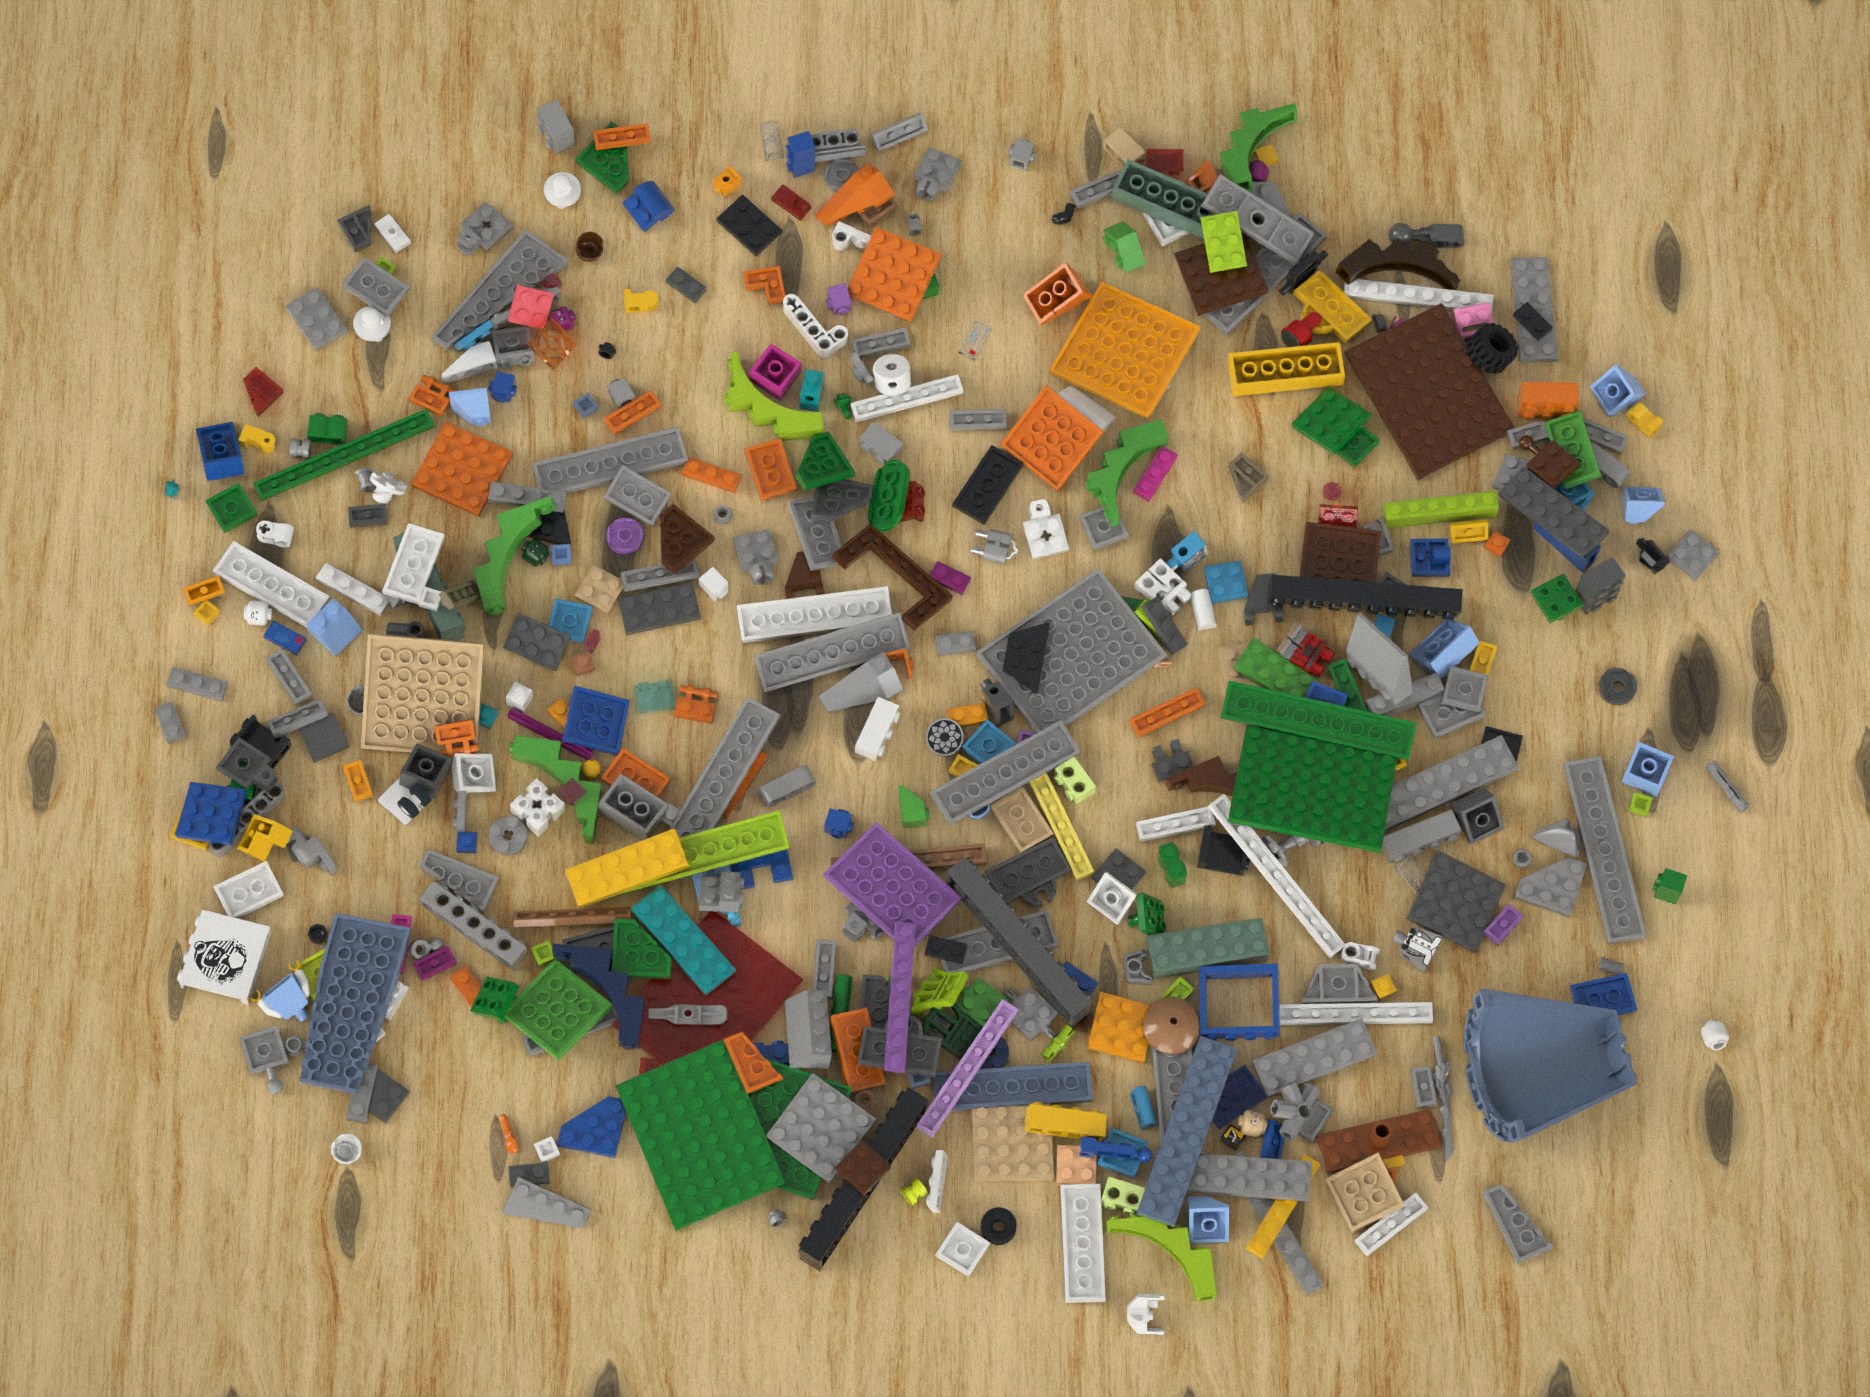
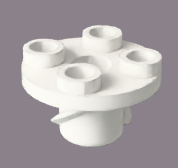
[544,172,581,209]
[353,306,391,342]
[370,471,408,504]

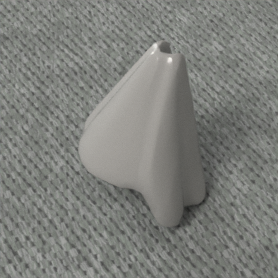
[1533,818,1582,857]

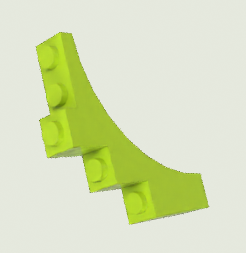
[724,351,824,441]
[1105,1214,1217,1302]

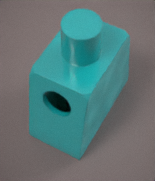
[800,369,825,412]

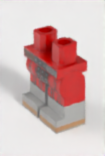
[1276,622,1334,677]

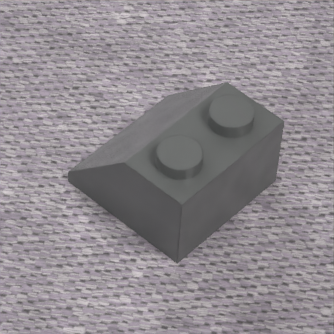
[1451,787,1504,844]

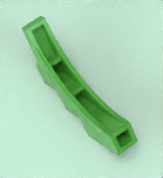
[1220,103,1297,191]
[1085,419,1168,527]

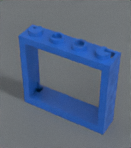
[1199,963,1280,1041]

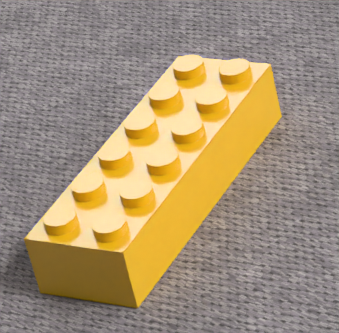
[1227,342,1345,396]
[565,828,690,908]

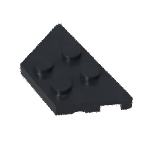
[500,506,571,548]
[1003,623,1050,694]

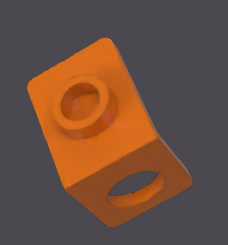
[885,649,913,679]

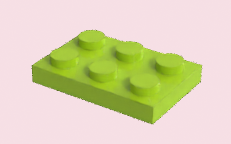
[1200,211,1247,273]

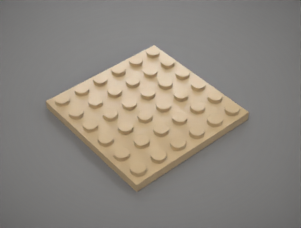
[361,633,484,754]

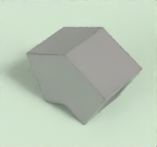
[907,214,921,236]

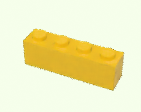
[1024,1102,1107,1142]

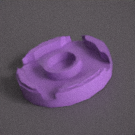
[606,517,644,555]

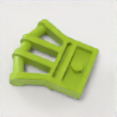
[911,968,969,1016]

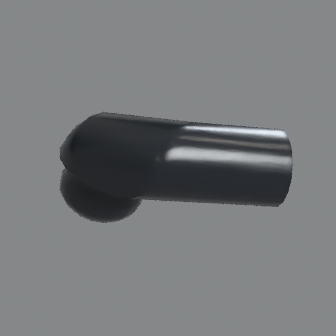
[1052,203,1075,225]

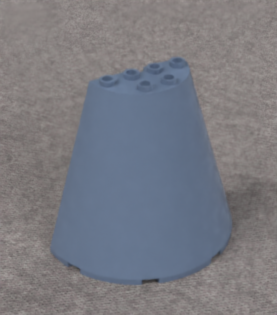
[1464,989,1637,1143]

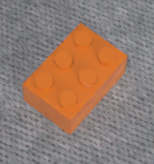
[1517,382,1579,420]

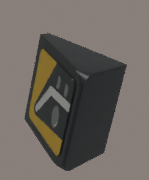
[1220,1124,1247,1151]

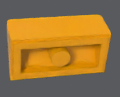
[183,575,225,606]

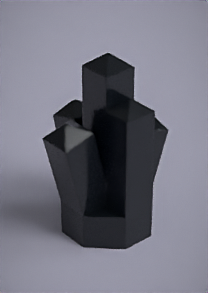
[1636,538,1670,575]

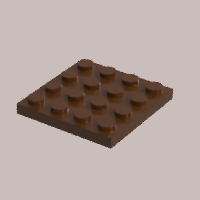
[1174,232,1269,316]
[1299,522,1381,582]

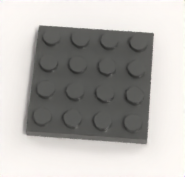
[1406,850,1506,953]

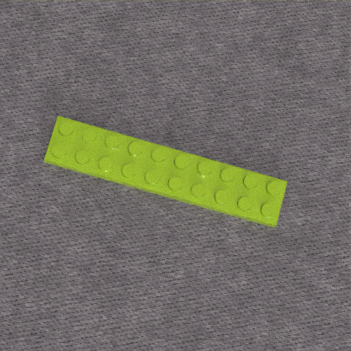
[607,810,790,899]

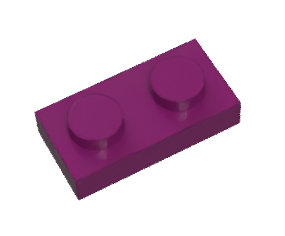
[930,561,971,595]
[413,946,457,981]

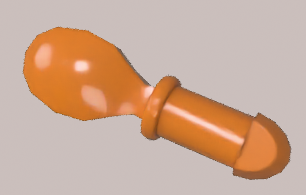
[499,1114,519,1154]

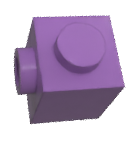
[826,283,852,315]

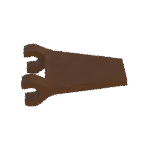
[785,551,824,599]

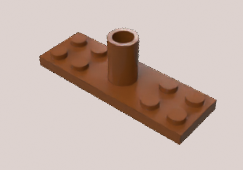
[1316,1109,1442,1174]

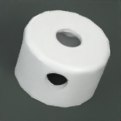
[873,354,911,395]

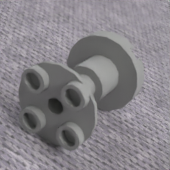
[1261,835,1323,868]

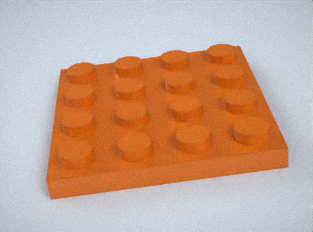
[847,227,942,323]
[1000,385,1104,491]
[411,421,513,517]

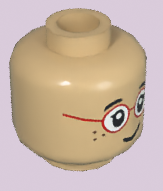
[1237,1110,1267,1138]

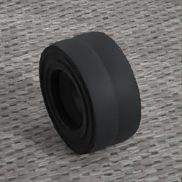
[981,1207,1017,1245]

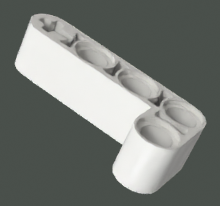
[783,294,848,358]

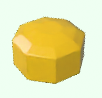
[582,760,601,780]

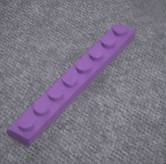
[884,921,916,1074]

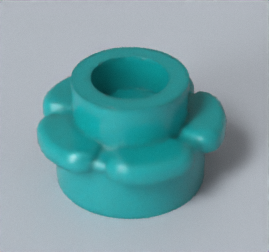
[165,480,178,498]

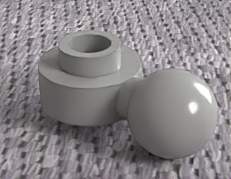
[409,938,444,959]

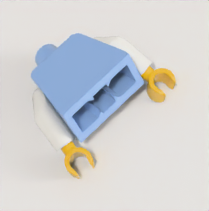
[250,960,310,1022]

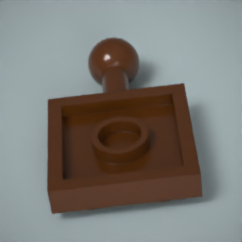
[1519,435,1580,489]

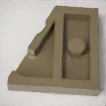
[1228,452,1269,503]

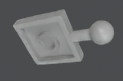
[239,1026,289,1094]

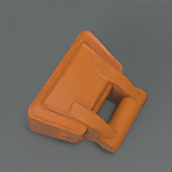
[1185,160,1218,193]

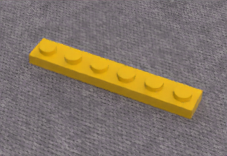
[1245,1154,1321,1259]

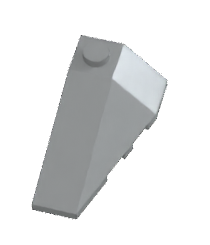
[818,652,903,713]

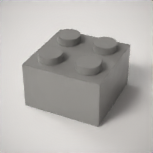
[536,99,575,154]

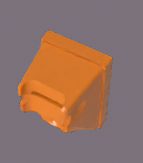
[1022,262,1093,326]

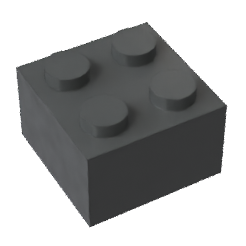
[399,743,452,799]

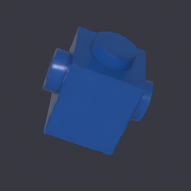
[489,371,517,403]
[824,808,855,839]

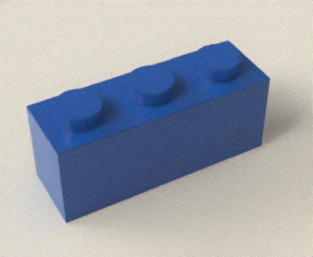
[786,131,815,178]

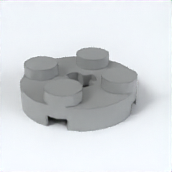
[489,816,528,856]

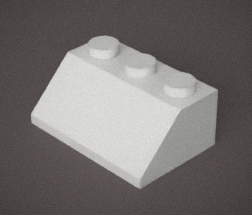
[1059,385,1116,433]

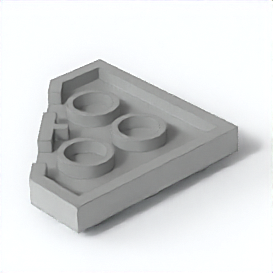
[1514,857,1587,918]

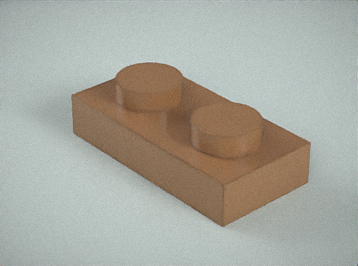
[857,198,898,228]

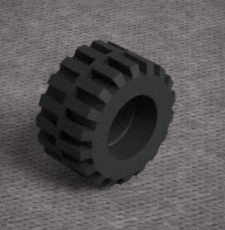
[1467,323,1518,374]

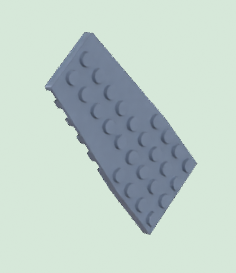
[299,913,412,1094]

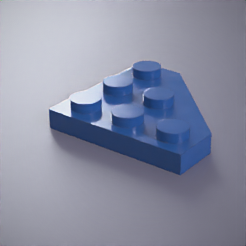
[557,1096,626,1158]

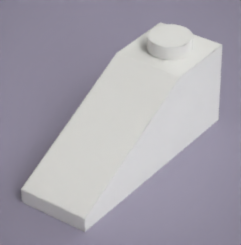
[442,341,497,384]

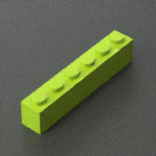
[1382,491,1499,528]

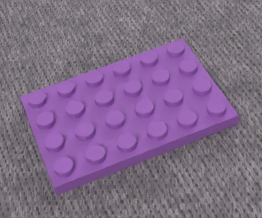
[823,822,962,947]

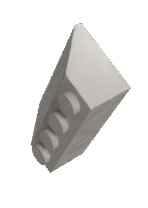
[785,990,832,1069]

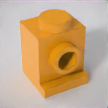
[713,165,742,198]

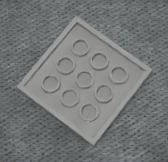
[766,1073,877,1184]

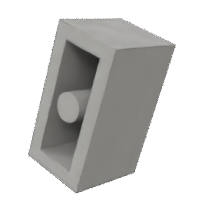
[859,422,903,464]

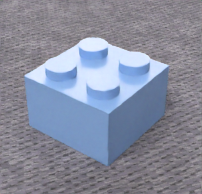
[1621,742,1674,797]

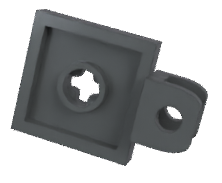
[216,737,278,792]

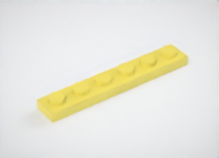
[1029,773,1094,881]

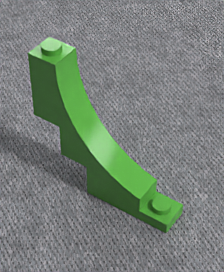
[473,496,557,615]
[509,735,602,844]

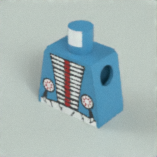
[1166,530,1208,571]

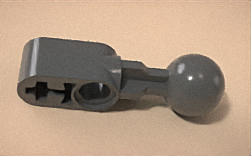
[1389,223,1464,248]

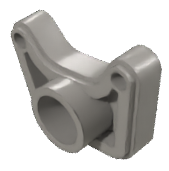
[850,352,874,385]
[1123,949,1152,985]

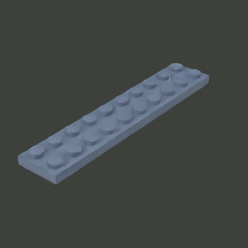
[1137,1036,1238,1227]

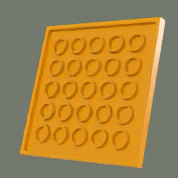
[1049,281,1201,420]

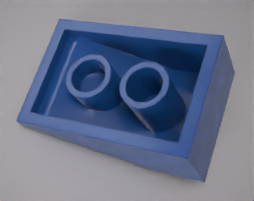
[196,422,244,481]

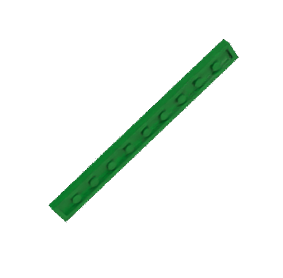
[253,409,435,501]

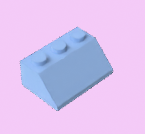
[1408,620,1480,680]

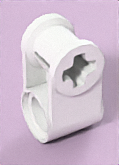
[256,521,294,548]
[1340,942,1380,970]

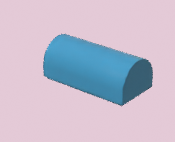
[1130,1086,1158,1130]

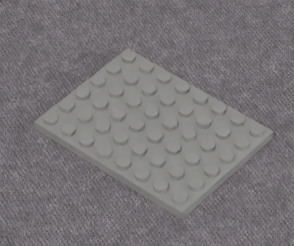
[976,568,1167,733]

